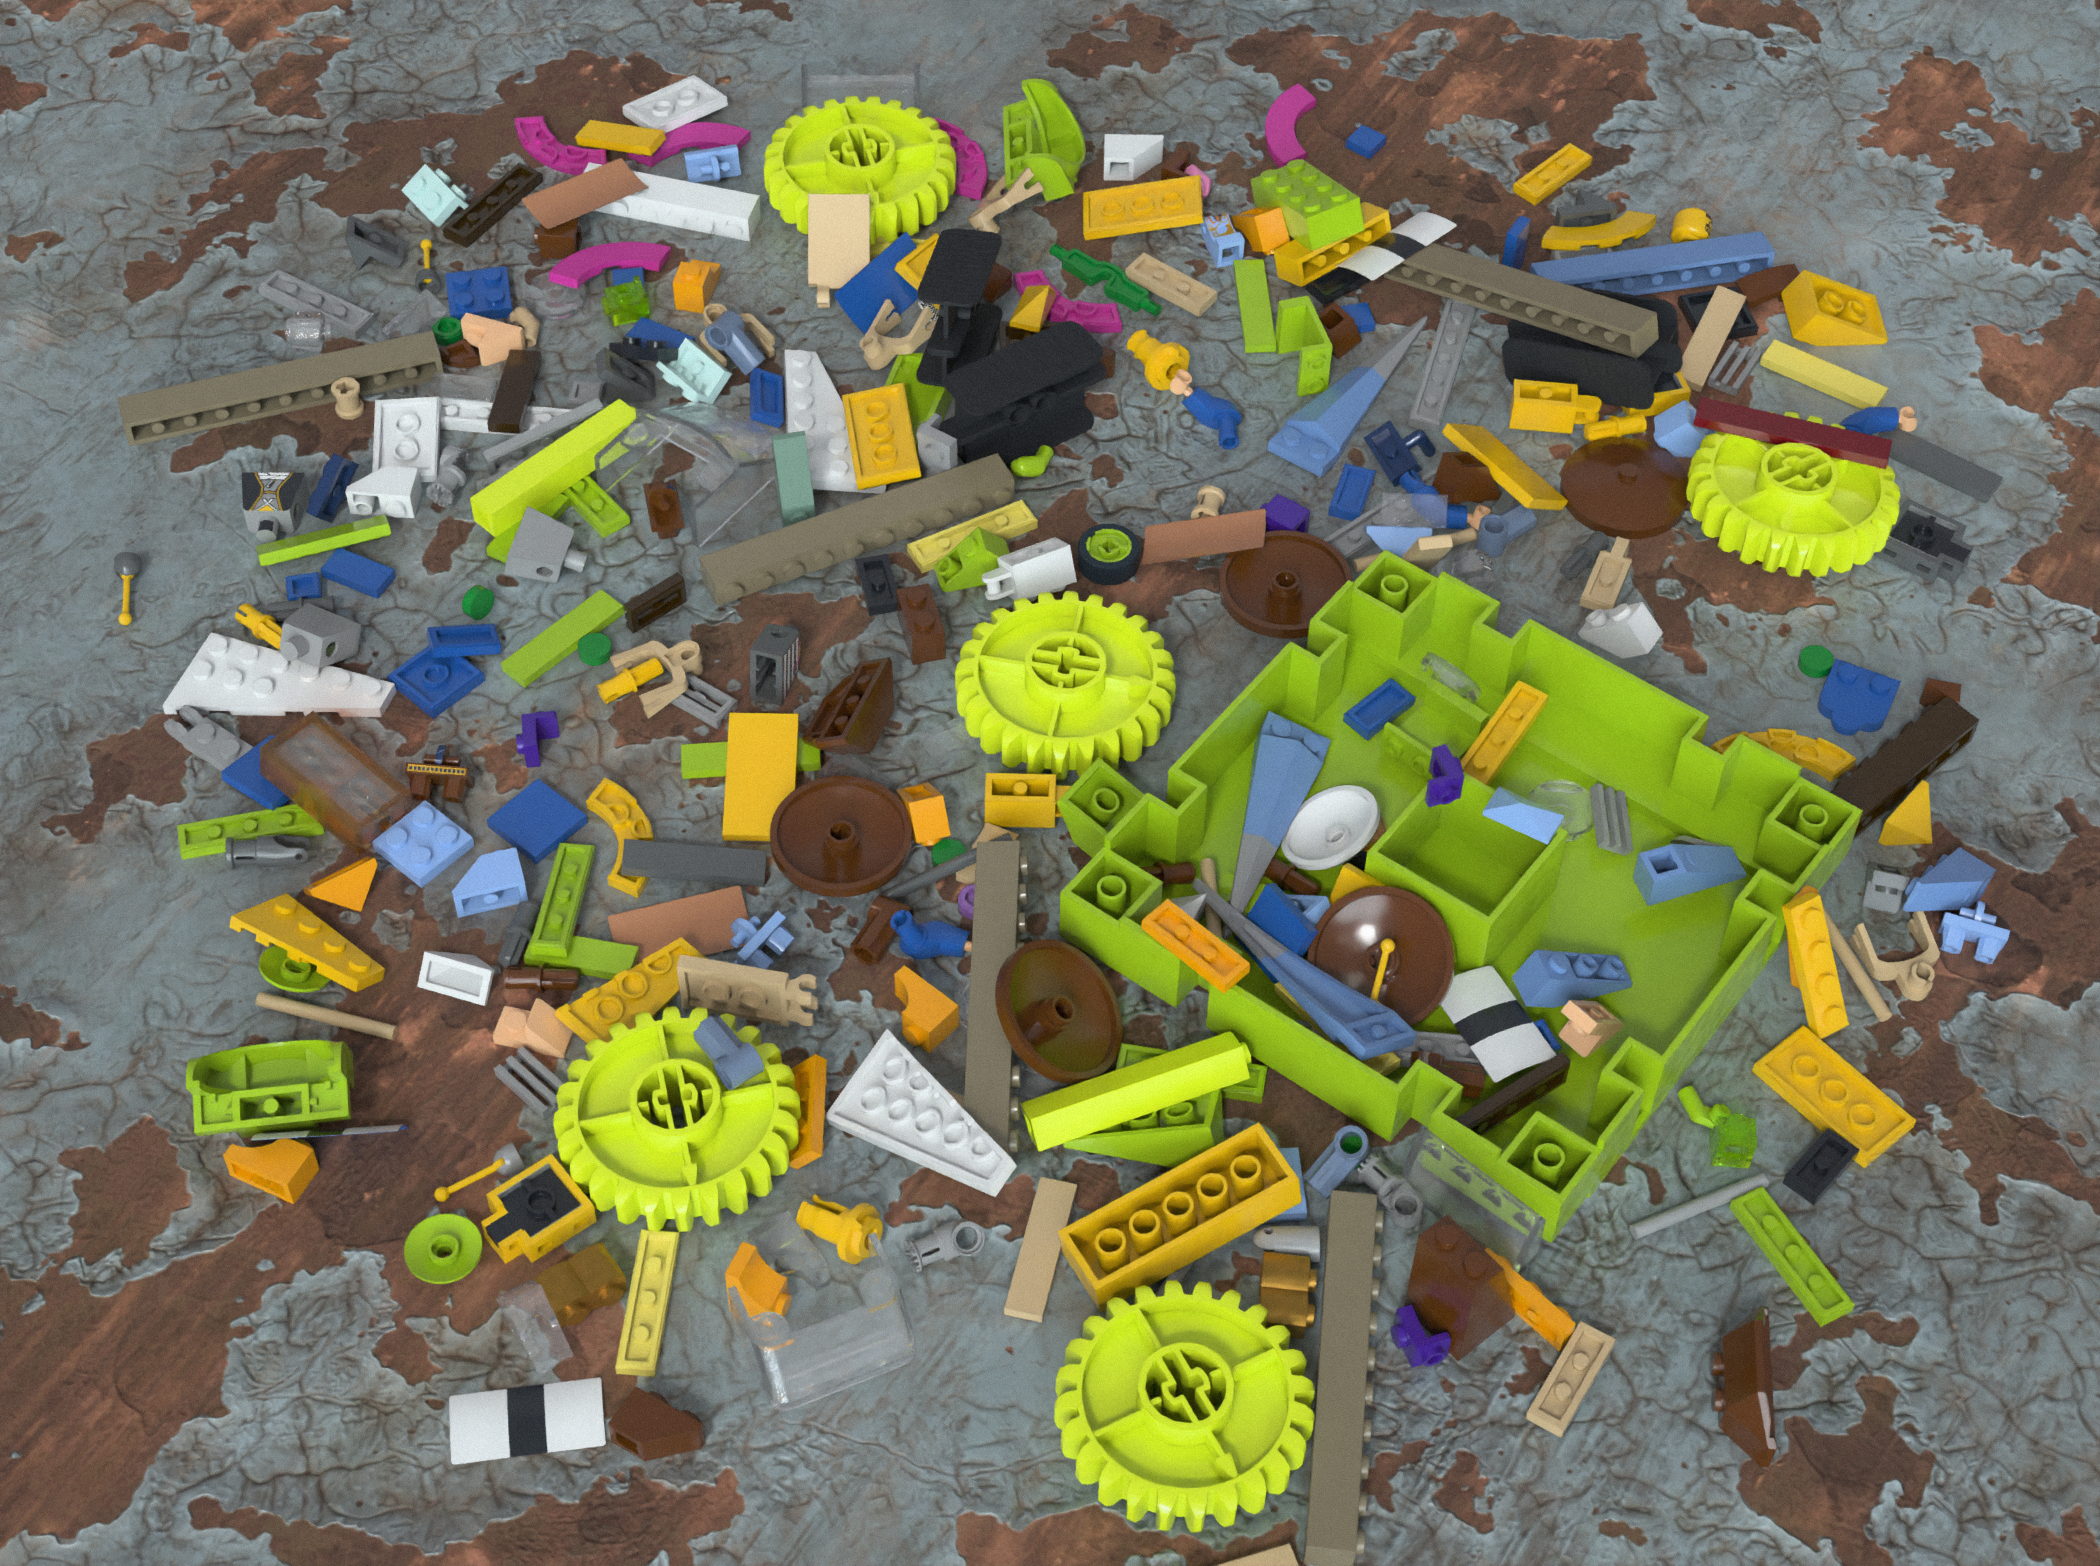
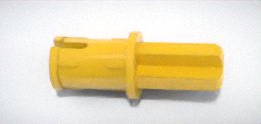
[1583,413,1647,442]
[235,603,282,650]
[596,657,664,705]

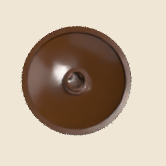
[1560,437,1689,539]
[1219,530,1352,639]
[770,775,912,897]
[1307,886,1456,1028]
[995,939,1122,1084]

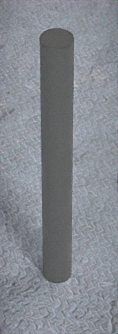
[880,832,1013,900]

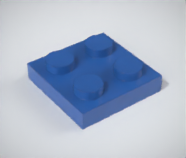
[445,266,513,321]

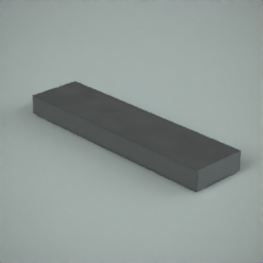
[1877,427,2003,503]
[621,839,767,887]

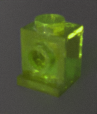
[600,275,650,327]
[1709,1113,1757,1168]

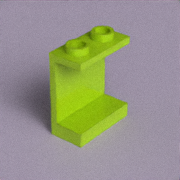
[1275,295,1333,397]
[1381,679,1489,780]

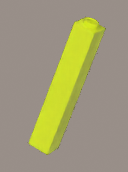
[470,399,643,537]
[1020,1031,1251,1151]

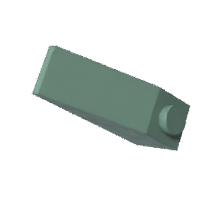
[772,431,815,528]

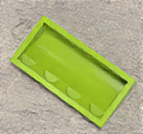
[884,353,953,455]

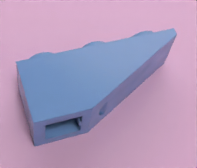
[1633,844,1747,906]
[1903,847,1996,912]
[1512,950,1633,1008]

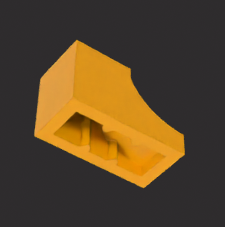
[1232,207,1290,255]
[673,259,721,314]
[895,782,951,846]
[894,965,959,1054]
[223,1138,319,1204]
[725,1241,792,1329]

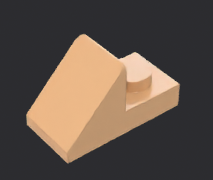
[461,313,526,366]
[492,998,574,1058]
[1559,1000,1624,1057]

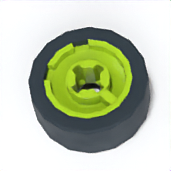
[1077,523,1140,586]

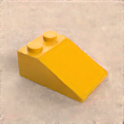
[1781,269,1889,347]

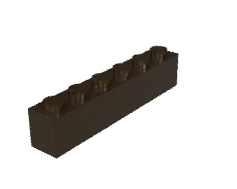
[1830,696,1979,840]

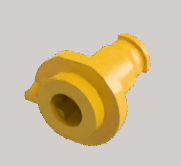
[1126,329,1190,390]
[796,1194,883,1265]

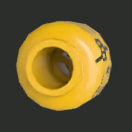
[1670,207,1712,243]

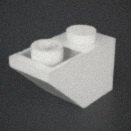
[1104,134,1163,181]
[345,465,422,518]
[1578,602,1663,659]

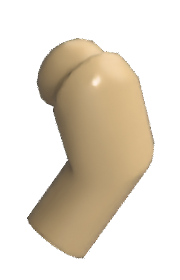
[509,307,540,347]

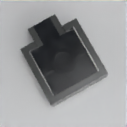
[1874,498,1974,584]

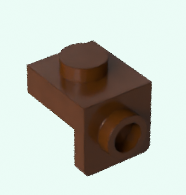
[1161,148,1190,180]

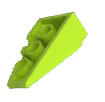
[1063,1089,1224,1168]

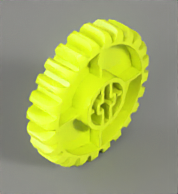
[763,96,956,246]
[1686,411,1901,577]
[955,591,1176,781]
[553,1006,801,1232]
[1054,1280,1315,1533]

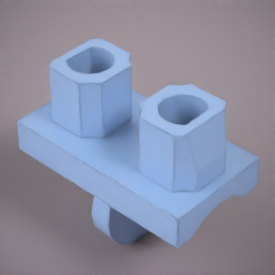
[684,144,741,183]
[1937,901,2010,964]
[730,911,795,969]

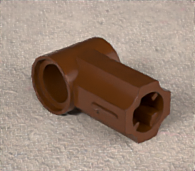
[850,894,914,966]
[1409,1051,1485,1100]

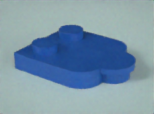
[1817,659,1901,736]

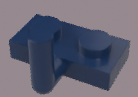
[1363,420,1436,487]
[306,453,359,523]

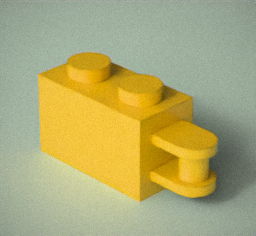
[1509,379,1602,434]
[985,773,1071,828]

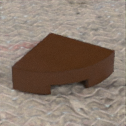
[439,339,480,368]

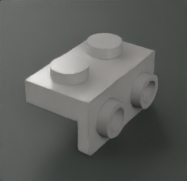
[916,413,958,478]

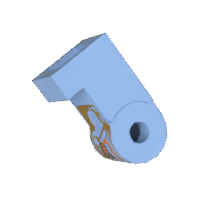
[1200,212,1245,268]

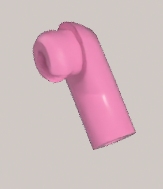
[1185,164,1212,199]

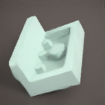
[402,164,469,227]
[655,338,732,405]

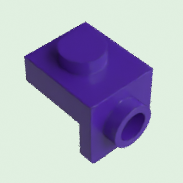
[516,711,560,768]
[1425,744,1464,807]
[1390,1305,1451,1368]

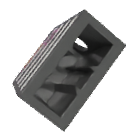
[750,624,801,706]

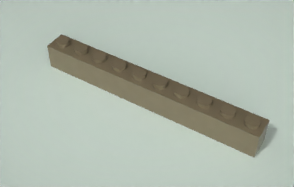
[1383,243,1659,359]
[117,331,445,446]
[699,453,1015,606]
[964,840,1029,1159]
[1303,1190,1383,1566]

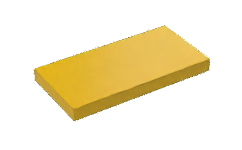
[1083,175,1204,241]
[842,382,922,490]
[1442,423,1568,510]
[722,713,799,841]
[1752,1025,1917,1169]

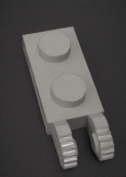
[163,705,254,771]

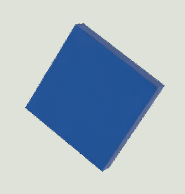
[387,646,485,719]
[221,734,314,811]
[487,779,588,864]
[1234,883,1319,984]

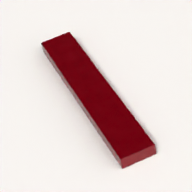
[1693,397,1892,469]

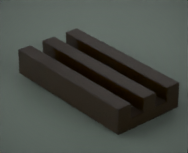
[624,572,687,633]

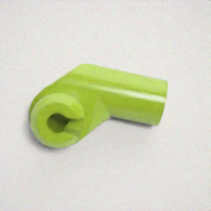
[1010,445,1054,477]
[1678,1086,1731,1129]

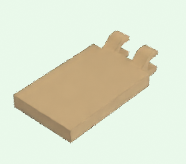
[808,194,870,308]
[677,954,819,1027]

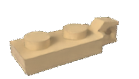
[1579,536,1632,610]

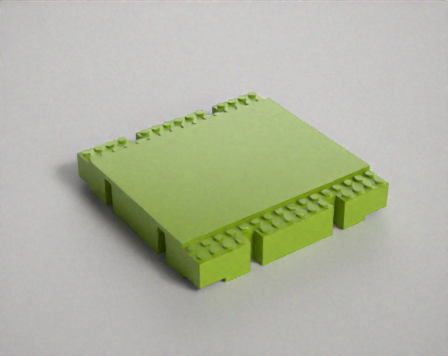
[1059,550,1863,1243]

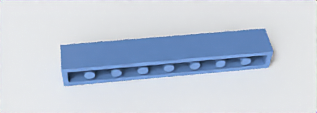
[1530,231,1775,295]

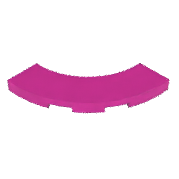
[1264,83,1316,168]
[514,116,607,176]
[932,117,988,201]
[627,122,751,168]
[549,242,671,289]
[1013,270,1122,333]

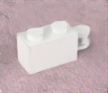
[981,537,1077,602]

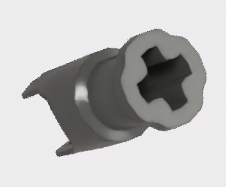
[225,835,310,869]

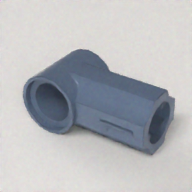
[704,310,766,376]
[1475,503,1537,558]
[693,1016,764,1091]
[1302,1125,1371,1200]

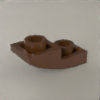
[1736,264,1800,309]

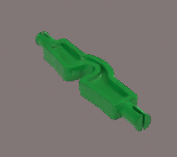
[1049,243,1162,317]

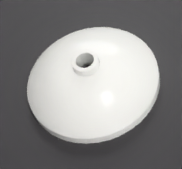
[1281,785,1380,870]

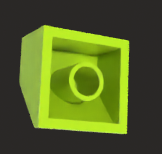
[1057,757,1144,858]

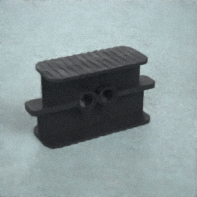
[916,228,1002,388]
[1502,284,1683,410]
[940,321,1106,468]

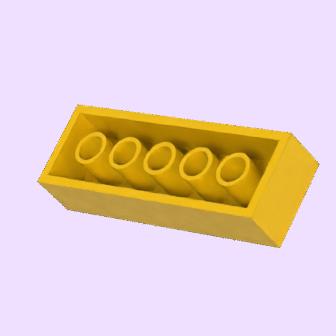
[1058,1122,1302,1313]

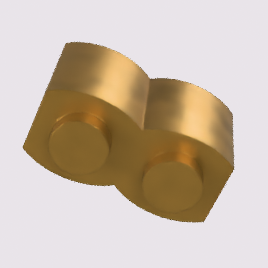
[533,1243,627,1328]
[1258,1252,1317,1339]

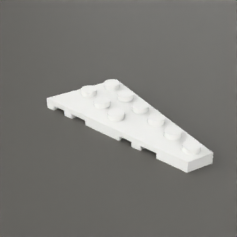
[784,349,886,494]
[162,632,396,717]
[824,1029,1017,1197]

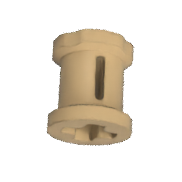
[331,377,364,420]
[1191,485,1226,519]

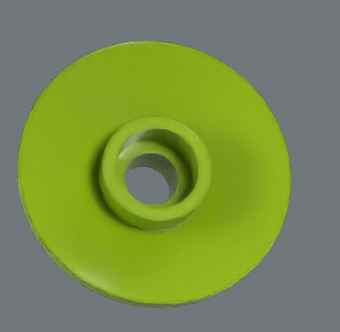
[258,945,331,993]
[404,1214,483,1284]

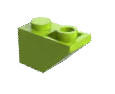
[933,526,1010,592]

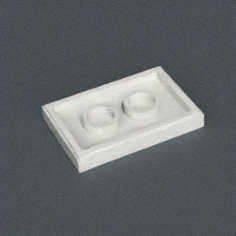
[622,75,728,133]
[372,397,441,482]

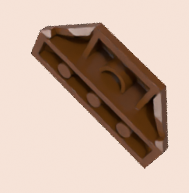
[802,657,894,755]
[1710,1305,1776,1468]

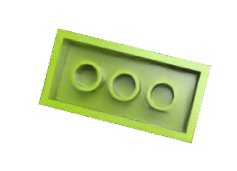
[1250,159,1365,251]

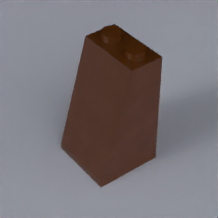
[1404,1214,1515,1361]

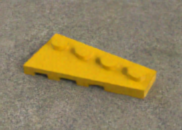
[229,893,385,992]
[555,937,707,1043]

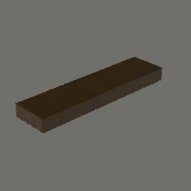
[442,163,543,248]
[487,349,542,434]
[1454,1052,1570,1136]

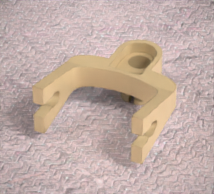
[967,167,1044,233]
[859,299,936,370]
[699,303,775,367]
[610,640,703,719]
[1849,911,1940,1001]

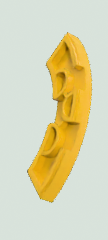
[1542,210,1656,251]
[1710,728,1856,782]
[586,777,654,898]

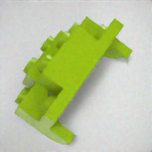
[1003,79,1086,202]
[186,1039,355,1138]

